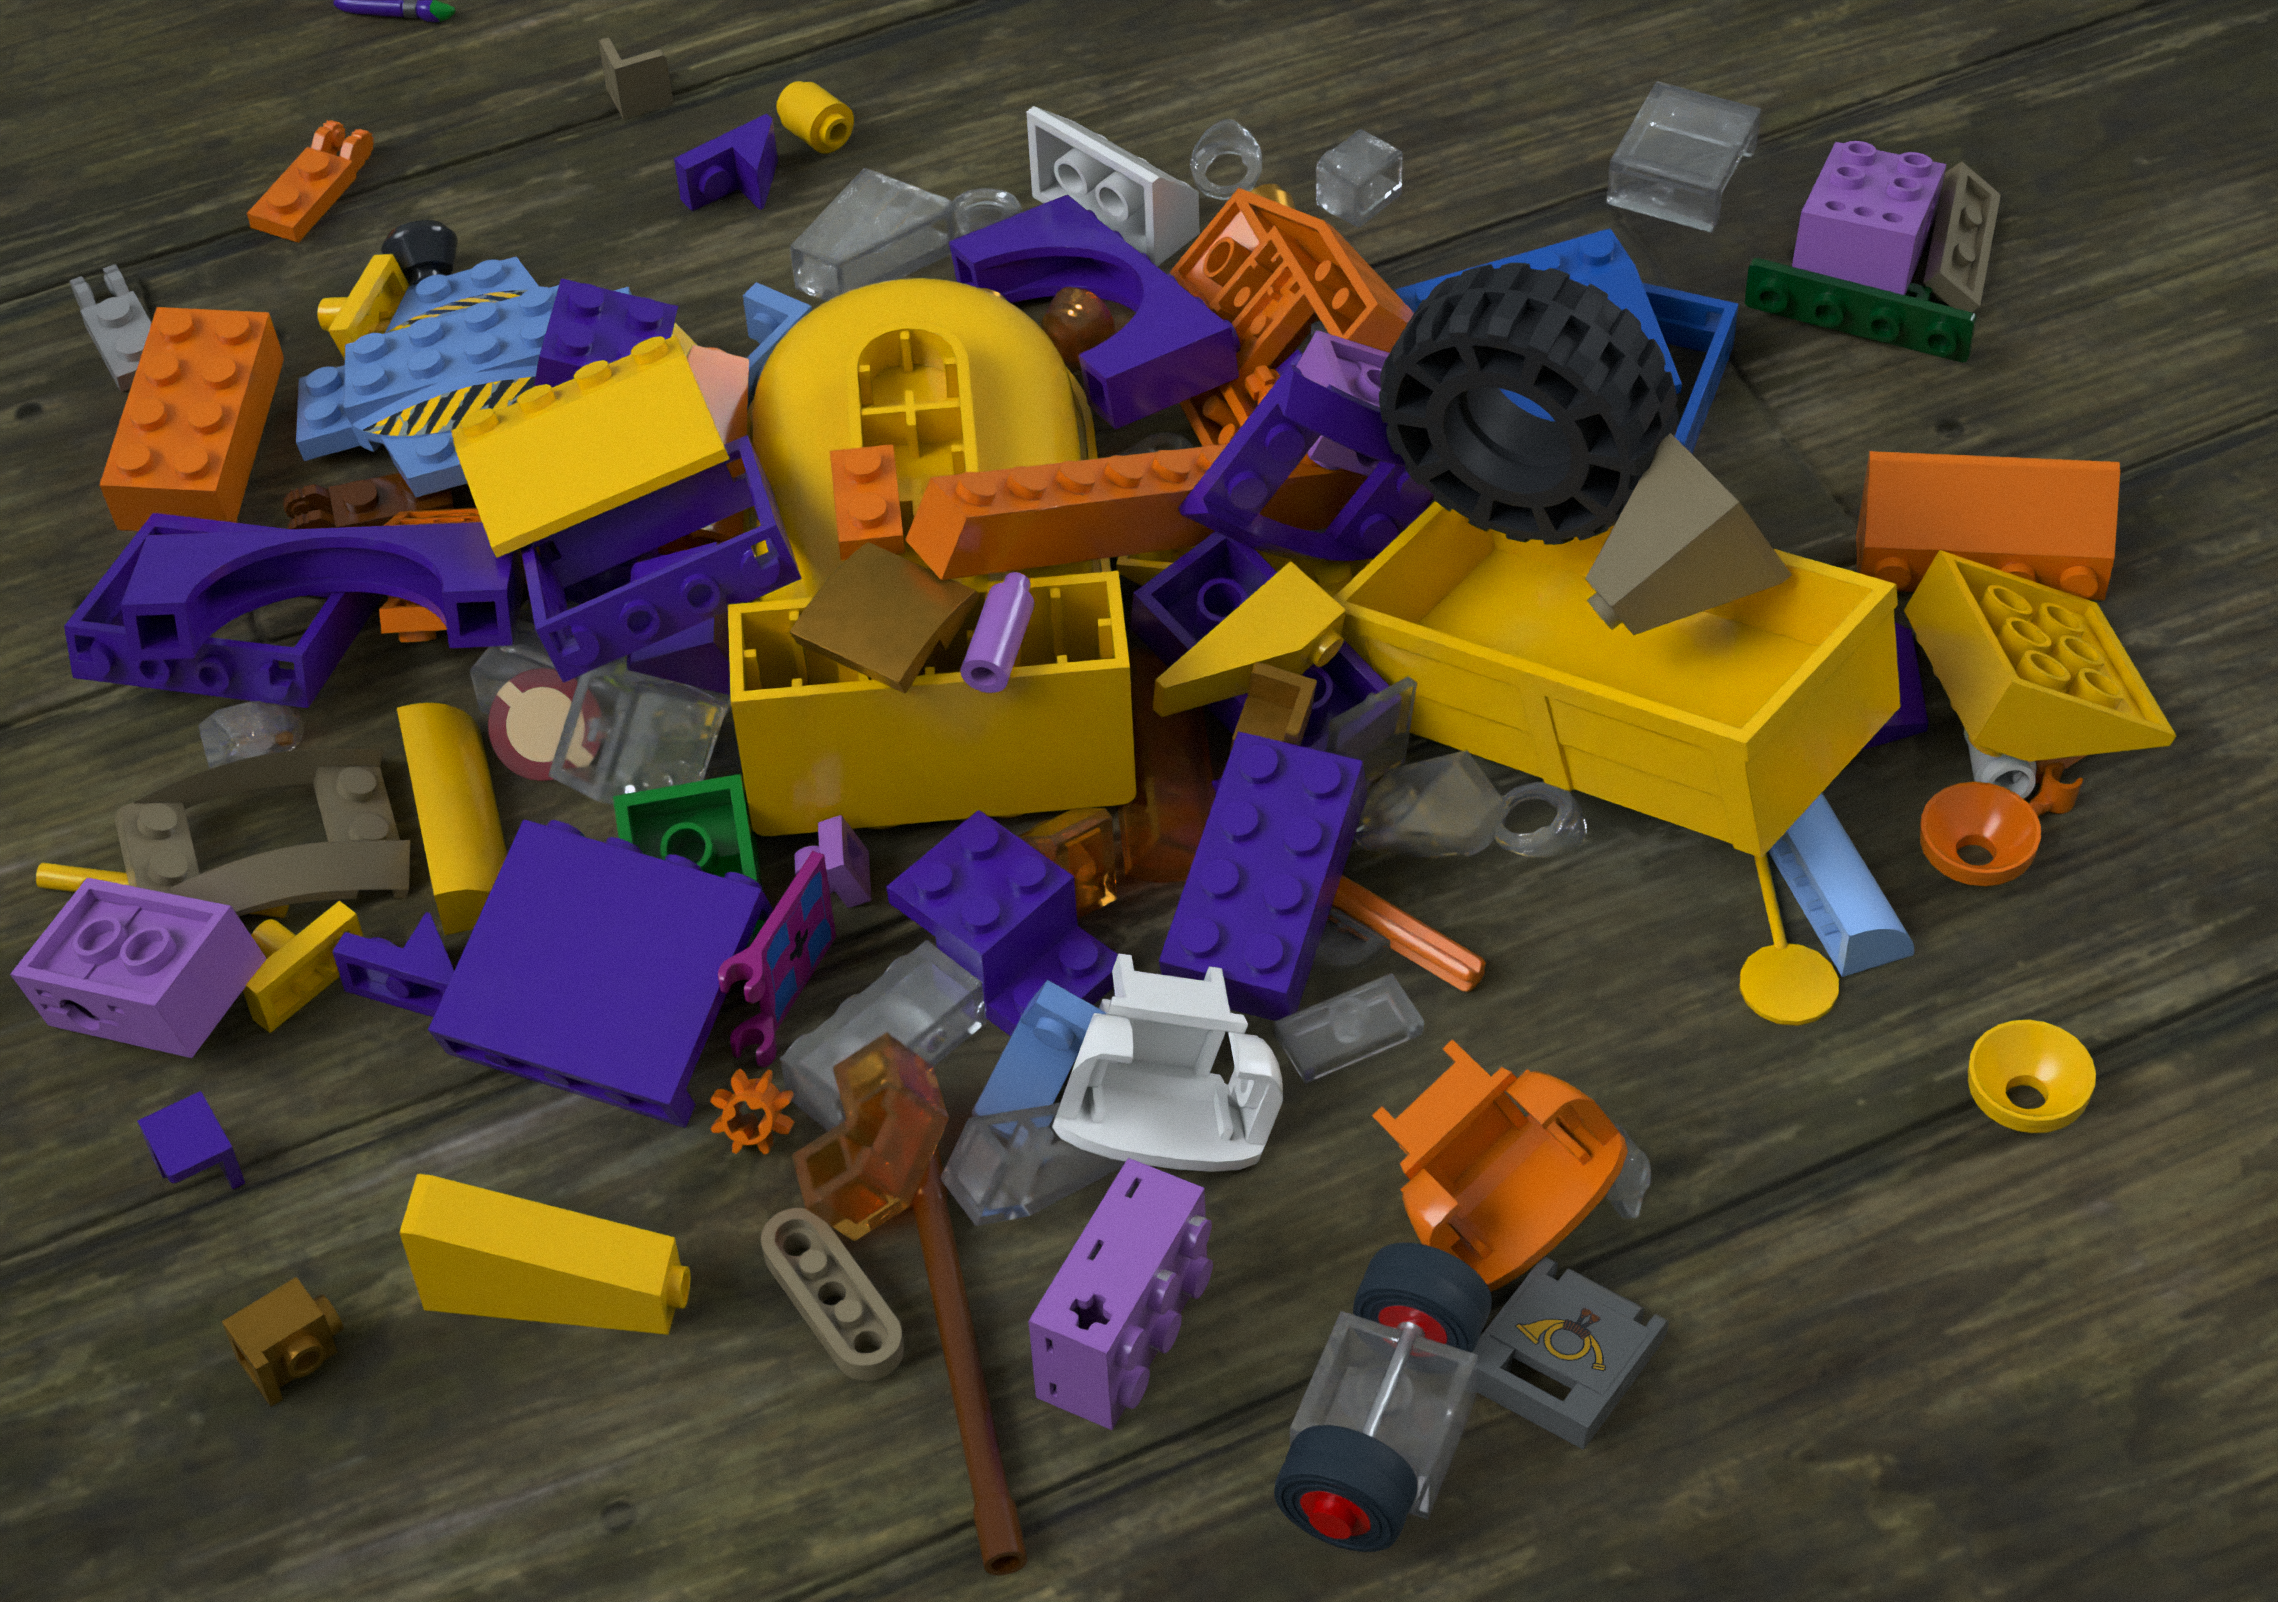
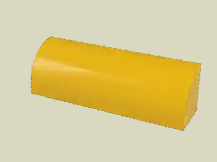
[397,703,507,935]

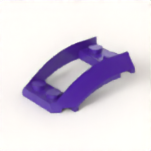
[1178,364,1434,561]

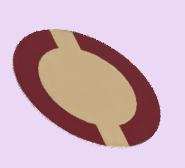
[488,668,597,781]

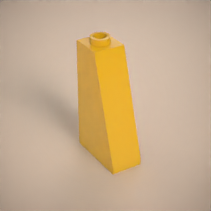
[399,1174,691,1335]

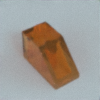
[1019,808,1117,919]

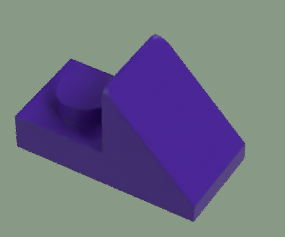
[674,113,778,212]
[332,912,454,1017]

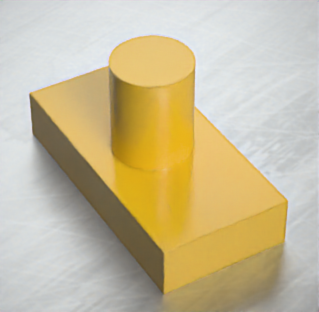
[317,254,410,360]
[243,901,364,1033]

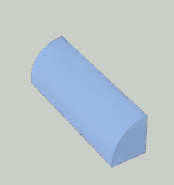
[1768,793,1914,977]

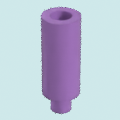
[960,572,1035,693]

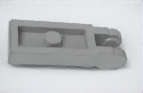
[70,264,151,392]

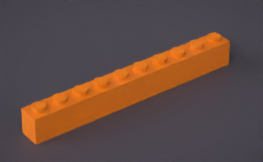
[906,444,1368,580]

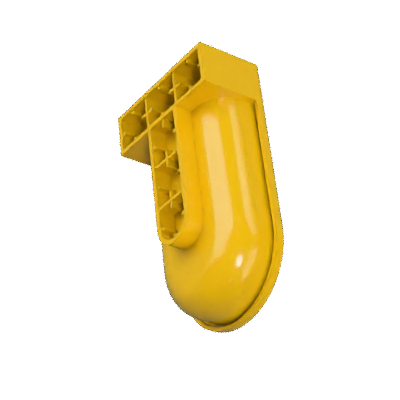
[728,278,1136,836]

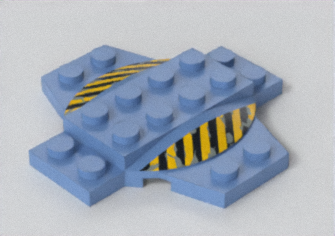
[296,257,631,497]

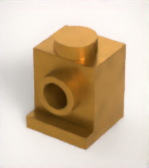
[222,1277,344,1407]

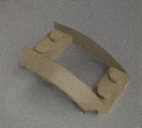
[115,749,410,917]

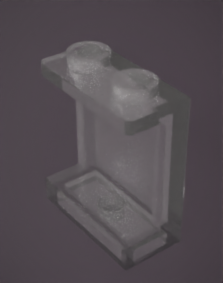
[1607,81,1761,233]

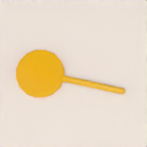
[1740,854,1839,1026]

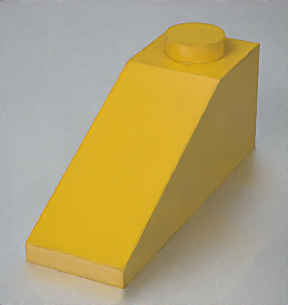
[1153,561,1346,717]

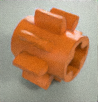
[710,1069,794,1155]

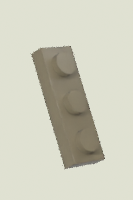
[1923,161,2001,312]

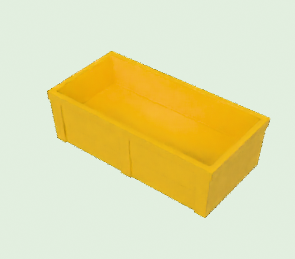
[1333,501,1901,858]

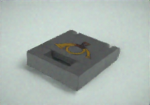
[1459,1256,1669,1450]

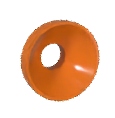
[1920,782,2041,886]

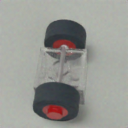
[1274,1243,1492,1552]

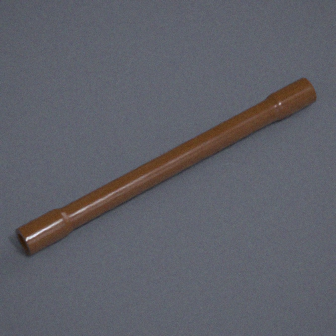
[898,1137,1028,1576]

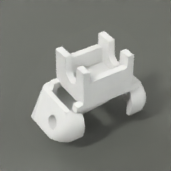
[1052,954,1283,1172]

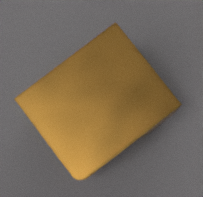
[1230,662,1317,750]

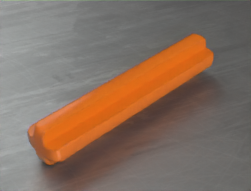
[1330,875,1486,992]

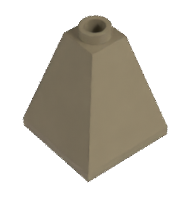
[1585,433,1792,635]

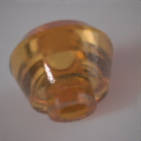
[1041,287,1115,362]

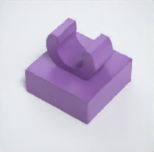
[795,815,871,908]

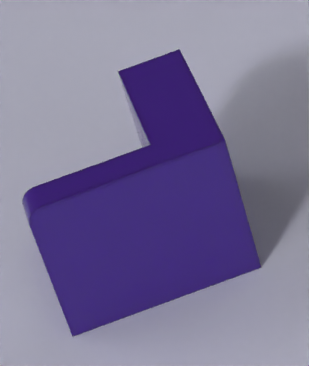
[138,1091,246,1189]

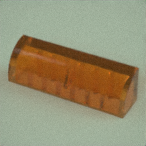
[1117,646,1216,883]

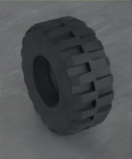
[1379,263,1679,545]

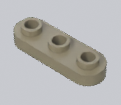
[761,1208,904,1381]

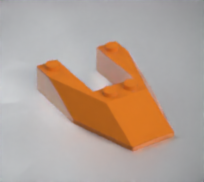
[1168,188,1414,447]

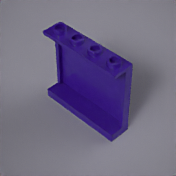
[428,819,773,1128]

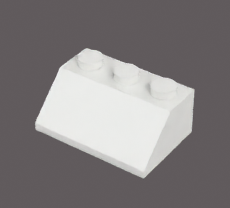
[1026,106,1200,267]

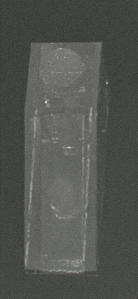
[940,1103,1126,1226]

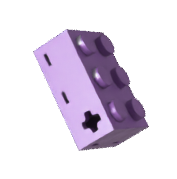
[1029,1158,1213,1430]

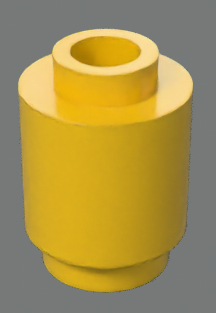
[777,81,854,154]

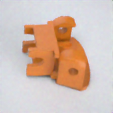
[1372,1039,1628,1292]

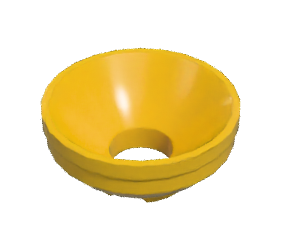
[1968,1020,2096,1133]

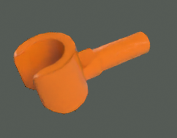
[2029,762,2083,816]

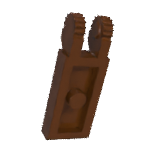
[283,473,455,530]

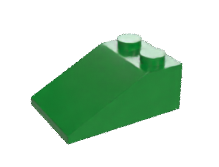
[613,774,766,949]

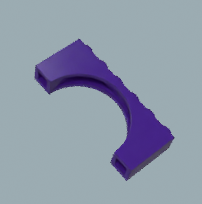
[949,194,1240,429]
[121,522,526,661]

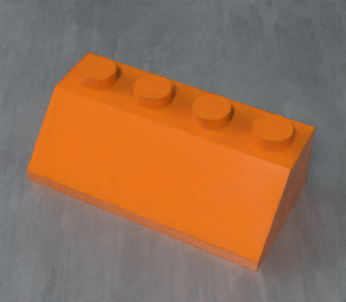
[1856,451,2120,601]

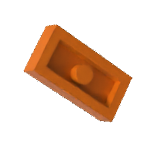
[830,444,905,560]

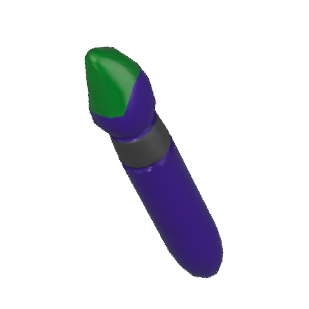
[333,0,456,22]

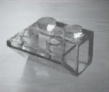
[548,656,728,805]

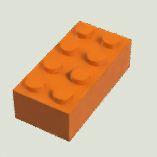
[99,307,284,531]

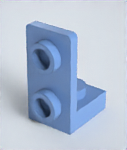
[743,282,812,408]
[972,980,1107,1146]

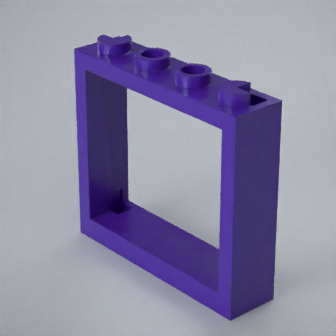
[521,435,802,683]
[64,513,384,708]

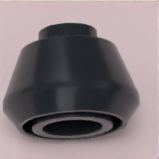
[381,220,458,285]

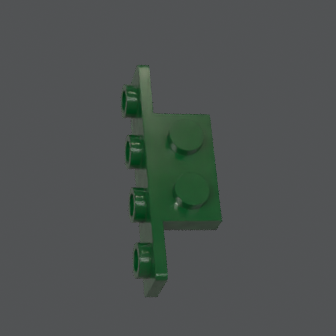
[1744,258,1977,363]

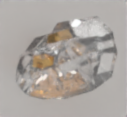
[198,701,304,769]

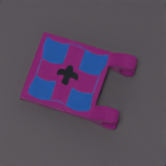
[718,851,836,1068]

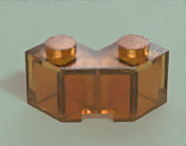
[792,1032,949,1241]

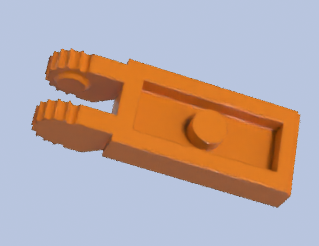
[247,120,374,243]

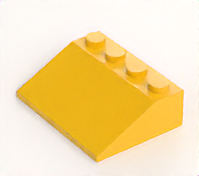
[451,335,730,558]
[1904,550,2176,762]

